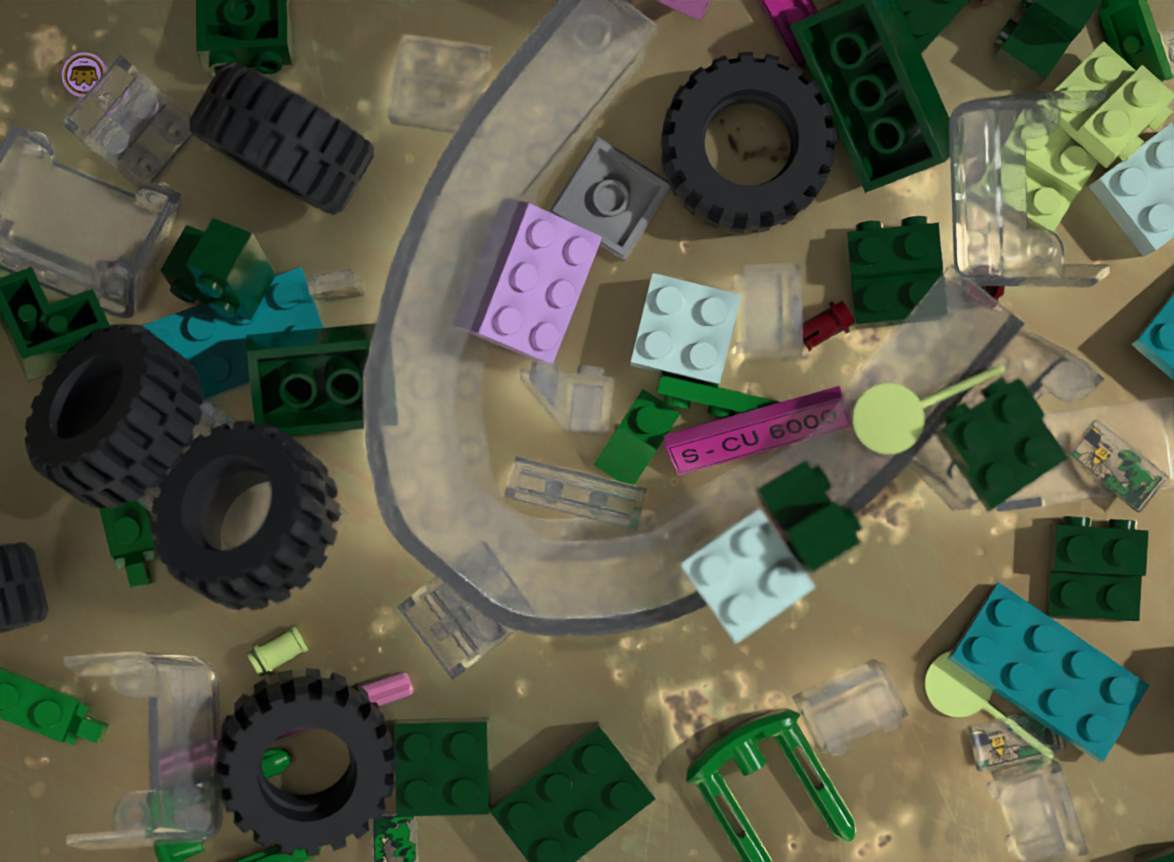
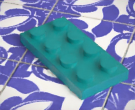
[142,267,325,401]
[947,582,1150,762]

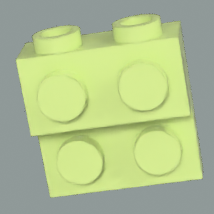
[1039,41,1174,169]
[973,105,1098,235]

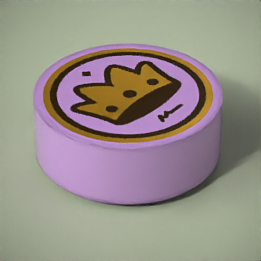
[62,52,110,100]

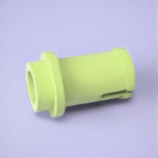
[247,625,308,677]

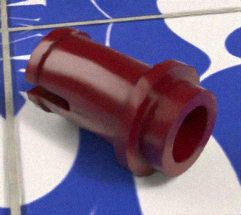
[795,300,856,351]

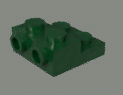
[196,0,293,76]
[847,216,948,329]
[934,375,1068,512]
[1045,516,1149,621]

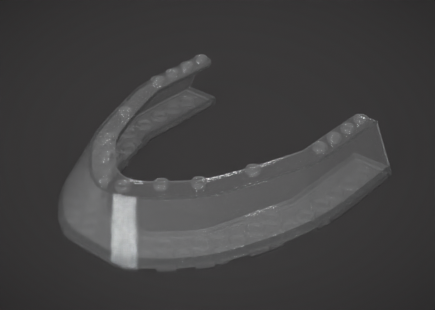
[363,0,1025,636]

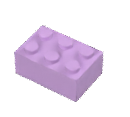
[453,199,602,365]

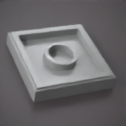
[549,136,671,262]

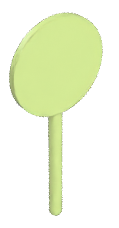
[853,365,1005,454]
[925,650,1053,760]

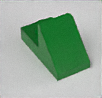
[594,389,681,489]

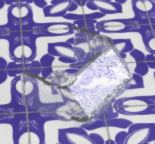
[949,90,1110,288]
[64,651,223,851]

